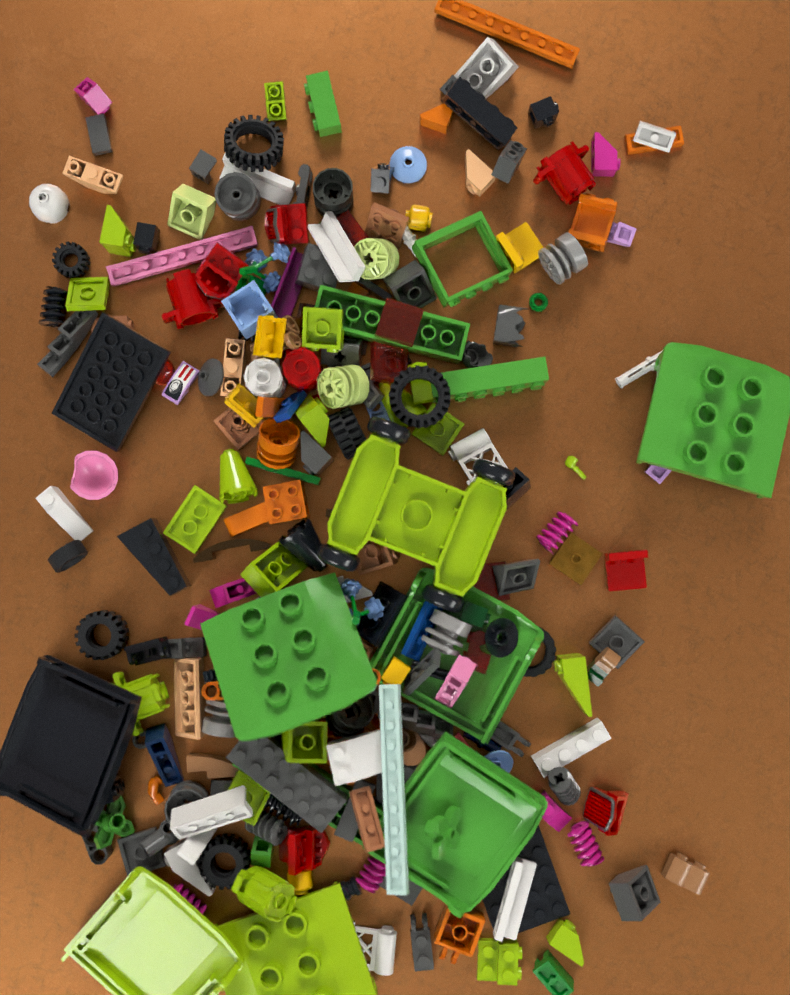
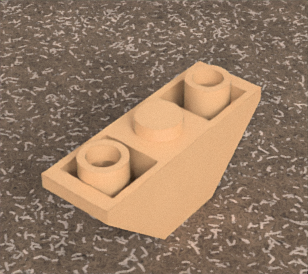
[63,156,123,194]
[220,338,247,396]

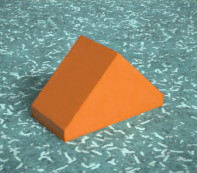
[419,104,454,134]

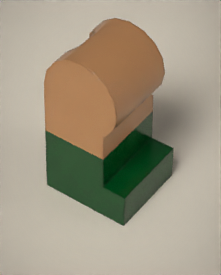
[587,647,621,687]

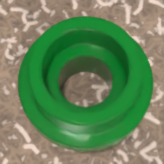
[529,293,548,312]

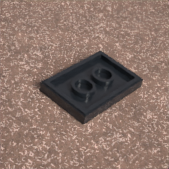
[356,581,408,648]

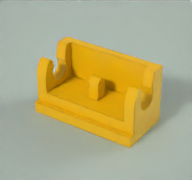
[253,315,287,359]
[224,383,263,428]

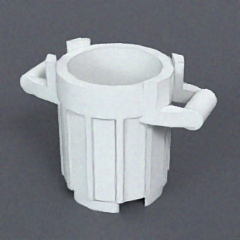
[243,357,287,398]

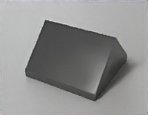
[493,559,540,596]

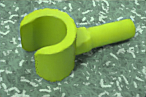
[565,456,587,480]

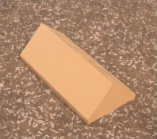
[174,657,205,740]

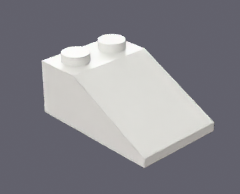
[454,37,519,99]
[326,729,382,786]

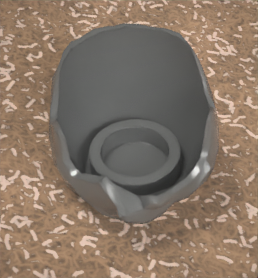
[462,341,493,369]

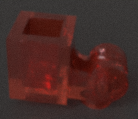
[462,631,491,674]

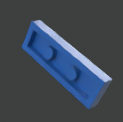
[401,601,443,661]

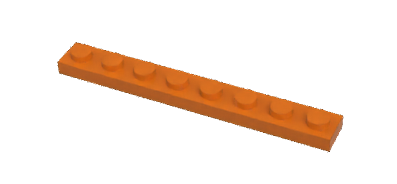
[434,0,580,69]

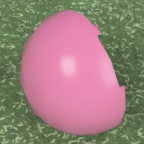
[70,451,118,500]

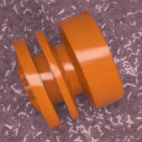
[256,417,300,469]

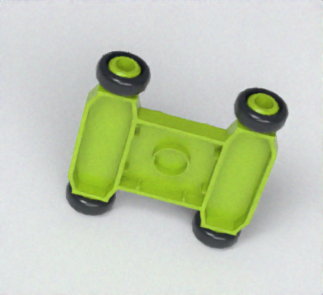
[317,416,515,613]

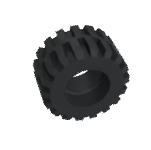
[328,407,366,460]
[75,610,129,660]
[199,833,251,890]

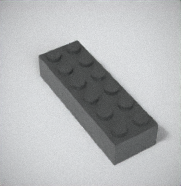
[226,736,348,833]

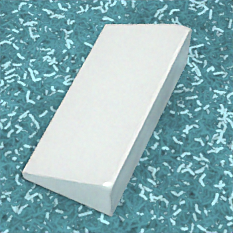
[633,121,676,153]

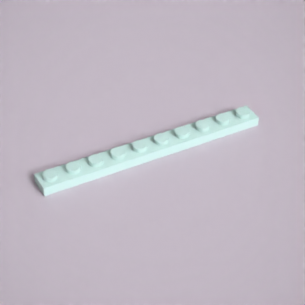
[379,684,409,895]

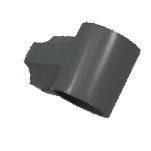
[139,820,179,857]

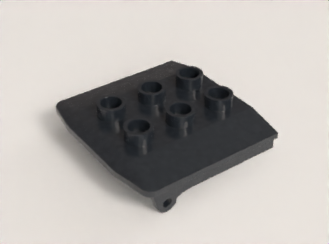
[0,655,142,838]

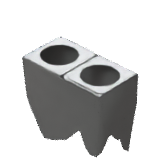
[493,305,528,347]

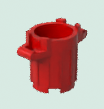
[533,141,596,205]
[162,269,225,329]
[282,344,323,401]

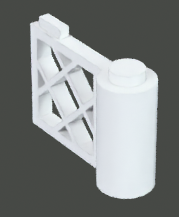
[448,428,508,486]
[353,922,397,976]

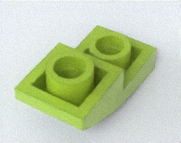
[264,81,287,122]

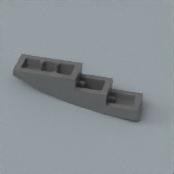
[37,310,98,378]
[377,702,454,738]

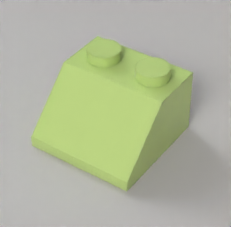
[167,184,216,240]

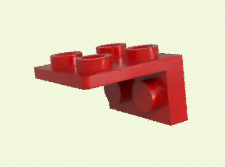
[604,550,648,592]

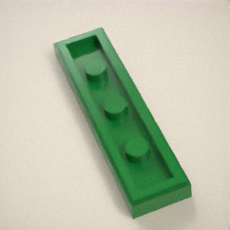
[245,457,322,486]

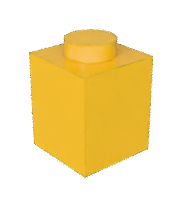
[381,656,411,685]

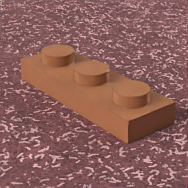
[349,786,385,853]

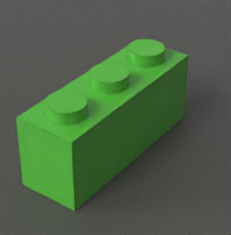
[304,70,342,137]

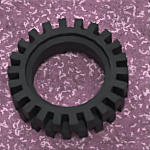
[224,115,284,172]
[389,365,451,428]

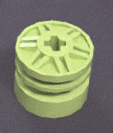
[354,238,400,280]
[317,365,369,409]

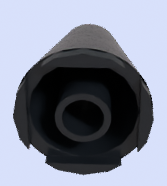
[278,518,328,572]

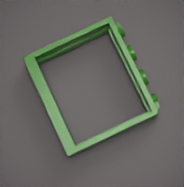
[412,211,513,308]

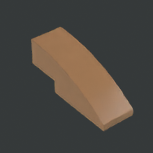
[186,753,244,779]

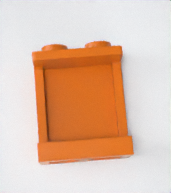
[568,193,618,252]

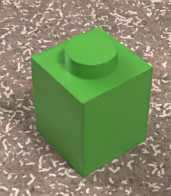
[251,836,274,868]

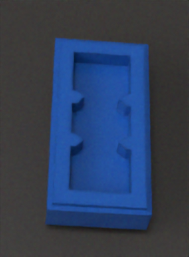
[273,390,307,423]

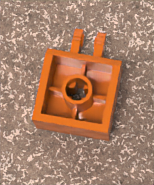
[433,904,485,964]

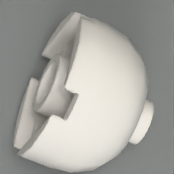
[29,184,69,224]

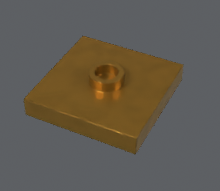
[548,532,602,585]

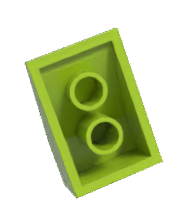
[240,536,308,597]
[553,653,592,717]

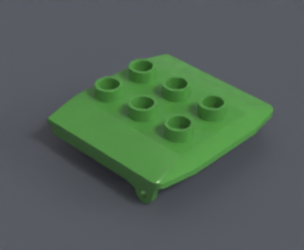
[636,342,790,499]
[370,568,544,744]
[200,572,377,742]
[363,731,548,918]

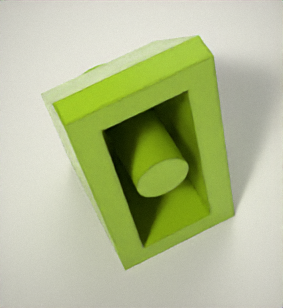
[407,362,433,405]
[546,918,584,967]

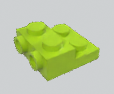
[302,307,344,353]
[477,938,522,985]

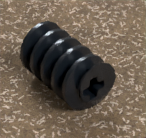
[39,286,68,329]
[263,794,302,828]

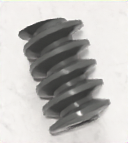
[548,767,581,806]
[245,810,288,846]

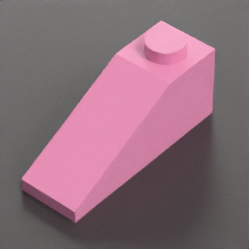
[434,655,477,709]

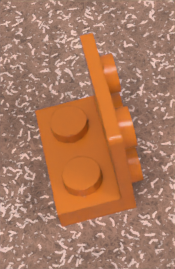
[263,480,310,525]

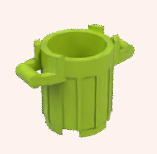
[112,672,170,736]
[231,866,297,922]

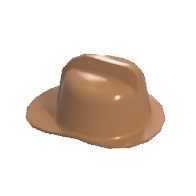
[402,728,426,766]

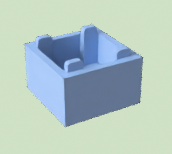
[221,280,278,340]

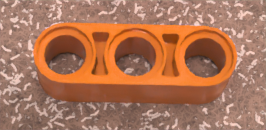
[224,502,269,537]

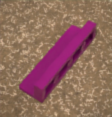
[271,247,303,318]

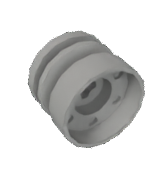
[538,232,588,284]
[421,608,472,657]
[202,696,236,738]

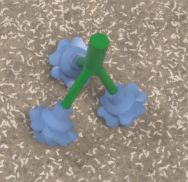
[239,242,290,293]
[341,579,384,625]

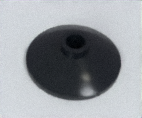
[484,618,518,658]

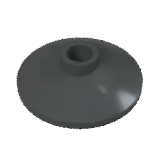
[198,358,224,396]

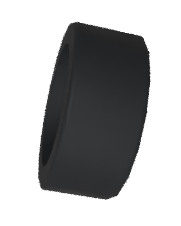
[48,540,88,573]

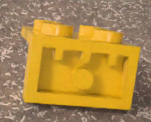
[496,222,543,274]

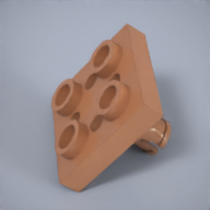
[364,202,409,250]
[214,407,264,450]

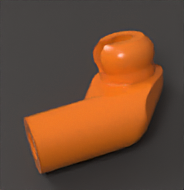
[147,775,164,806]

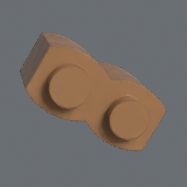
[661,852,710,895]

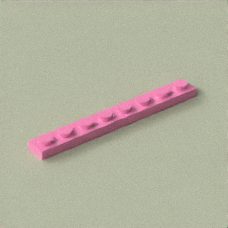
[106,226,258,287]

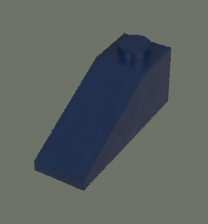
[145,723,184,787]

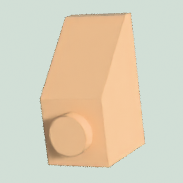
[465,149,496,197]

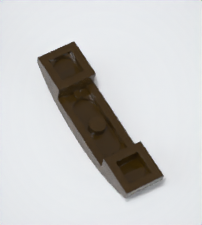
[193,539,272,563]

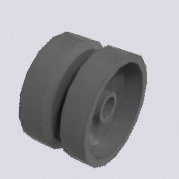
[214,172,261,221]

